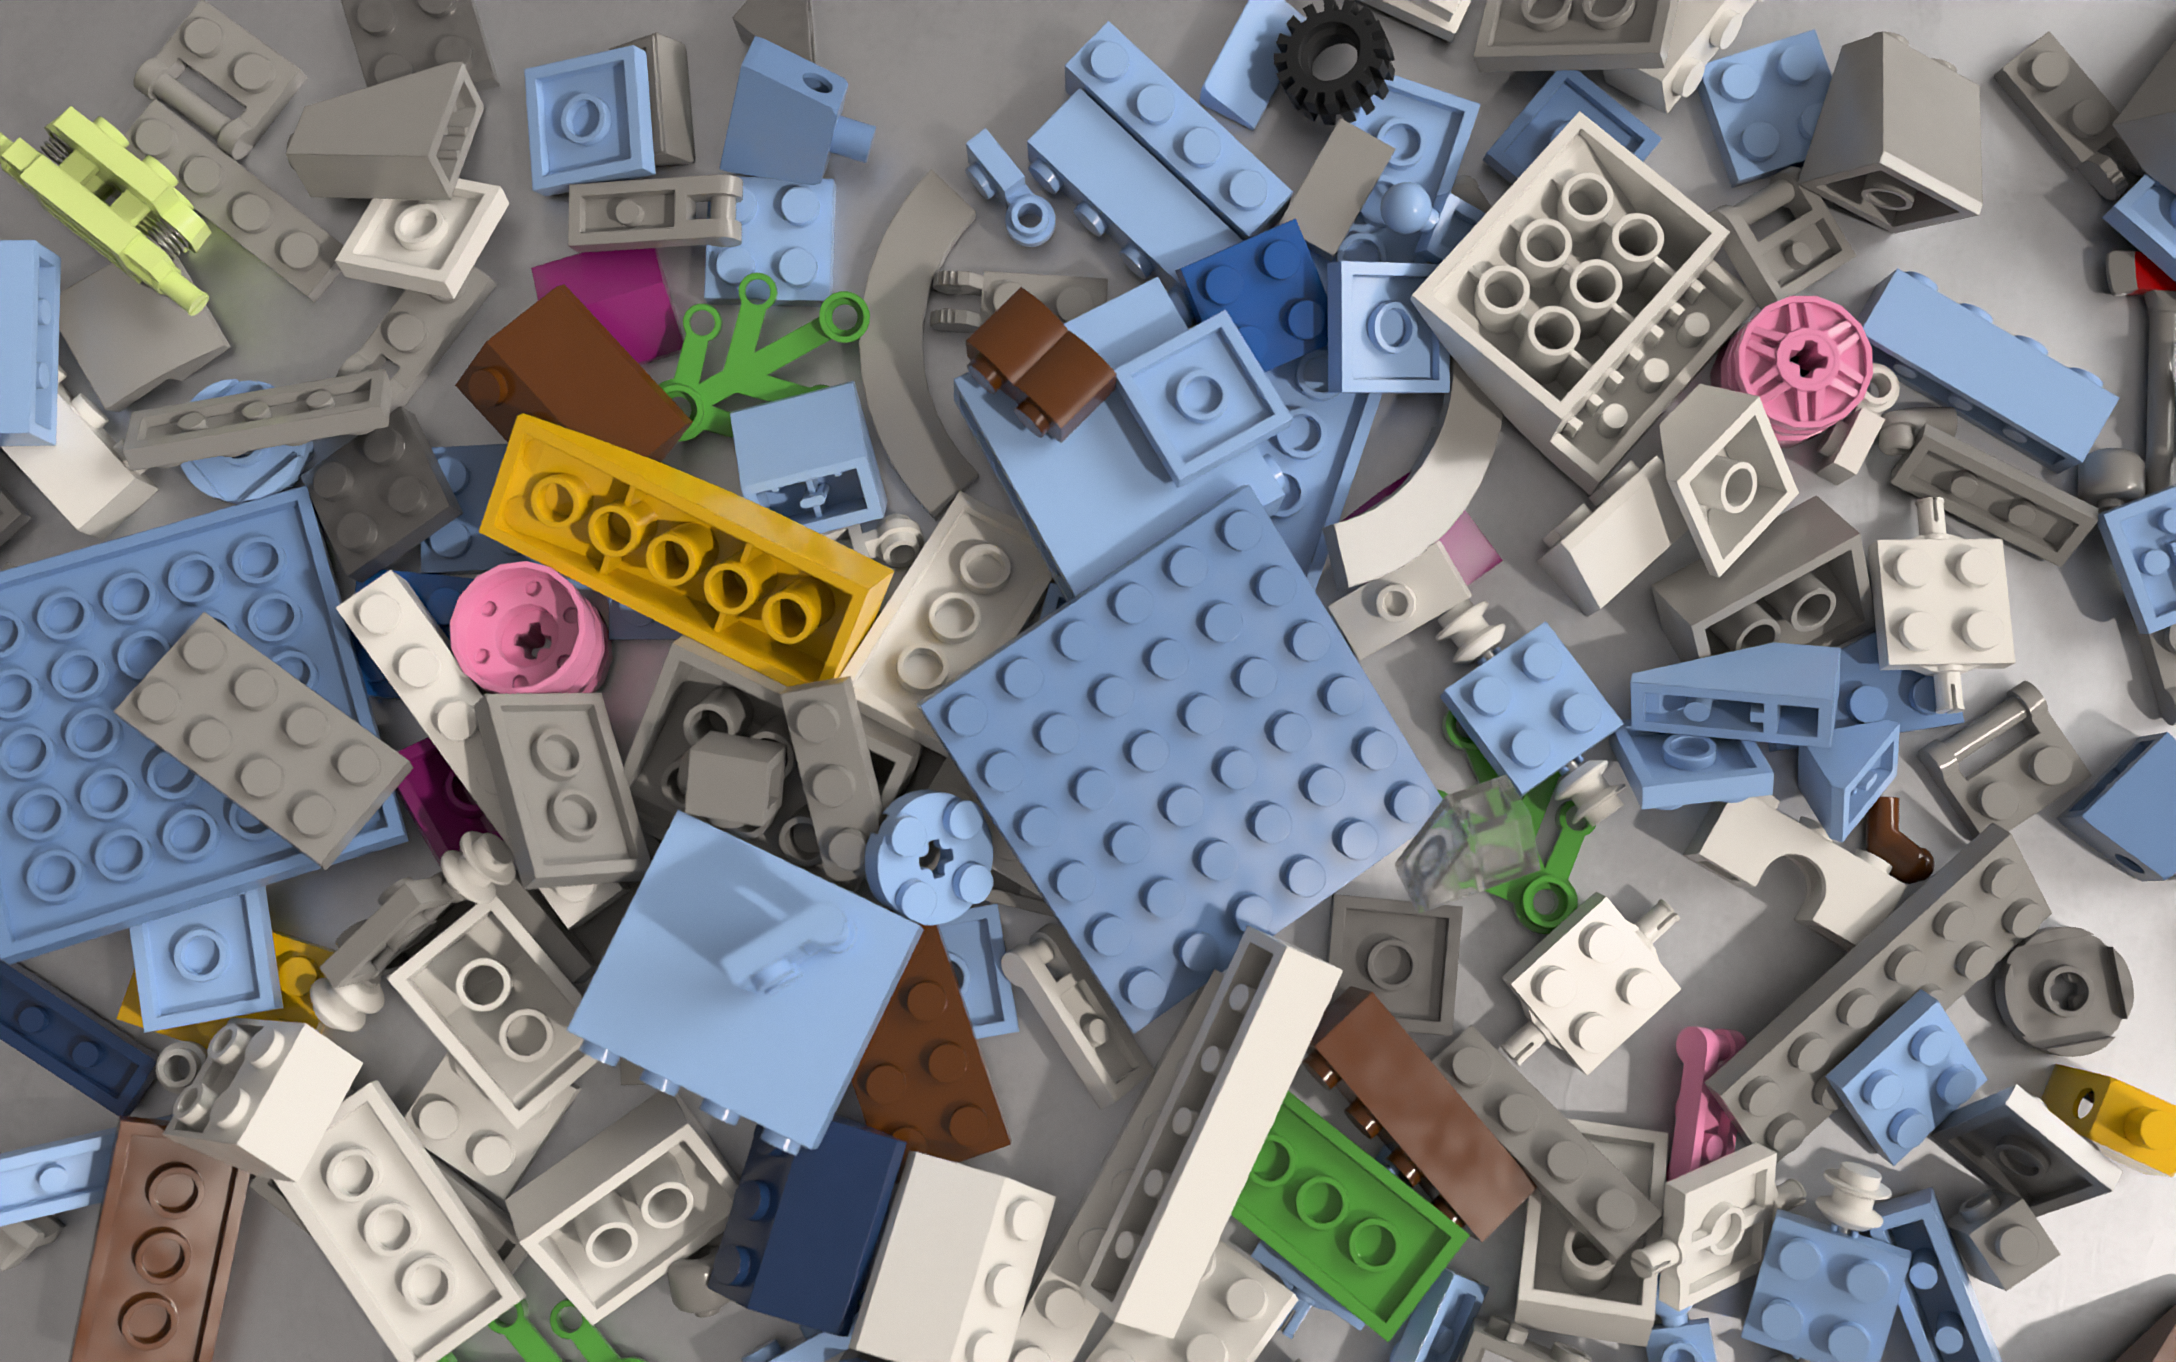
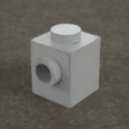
[678,731,787,828]
[1946,1189,2061,1291]

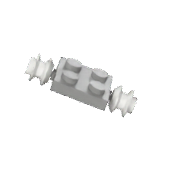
[310,831,515,1032]

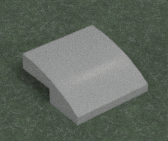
[59,241,230,412]

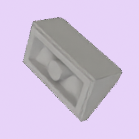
[609,32,695,167]

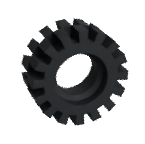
[1274,0,1395,125]

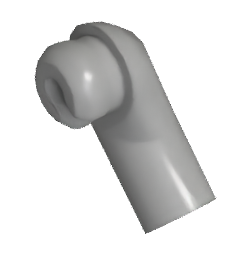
[1877,407,1958,456]

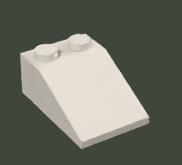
[387,895,599,1130]
[1514,1118,1669,1347]

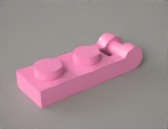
[1666,1026,1747,1182]

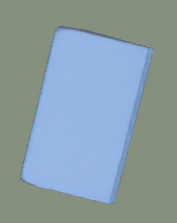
[1199,0,1307,131]

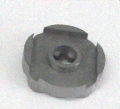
[1995,927,2134,1057]

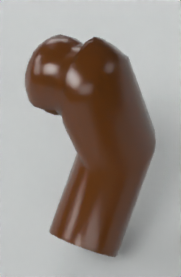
[1866,797,1935,884]

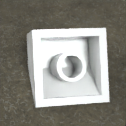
[1659,384,1799,578]

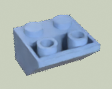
[730,381,888,533]

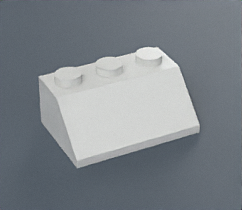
[505,1091,740,1326]
[848,1151,1056,1362]

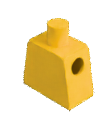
[2041,1064,2176,1178]

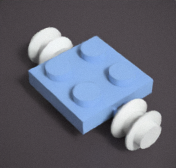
[1435,598,1626,827]
[1741,1162,1911,1362]

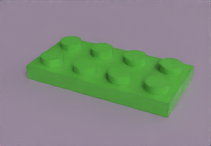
[1231,1091,1470,1342]

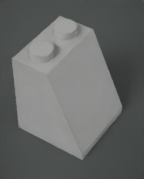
[1797,31,1983,234]

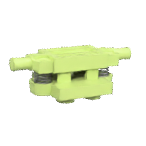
[0,106,211,316]

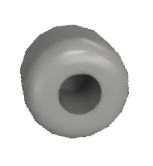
[2078,448,2145,514]
[667,1247,731,1318]

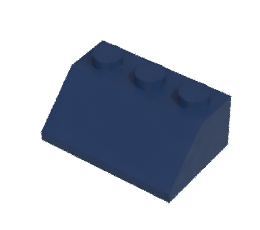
[707,1112,907,1337]

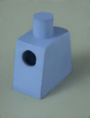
[719,36,876,185]
[2056,732,2176,882]

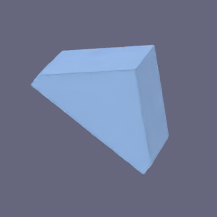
[1798,720,1900,843]

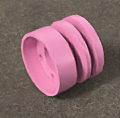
[1710,296,1873,448]
[450,561,613,694]

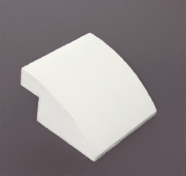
[1411,111,1758,496]

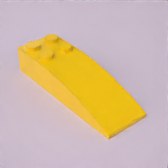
[479,413,895,687]

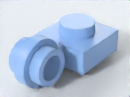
[965,128,1055,247]

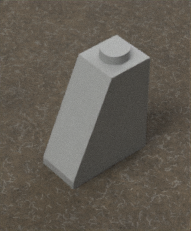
[285,62,484,200]

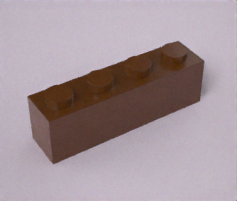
[1302,986,1538,1242]

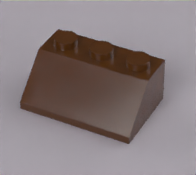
[455,284,693,463]

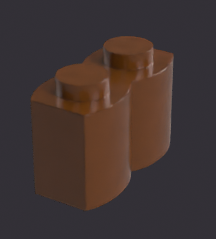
[966,287,1117,443]

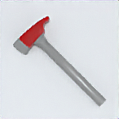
[2106,250,2176,496]

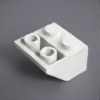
[1536,456,1689,617]
[163,1018,363,1183]

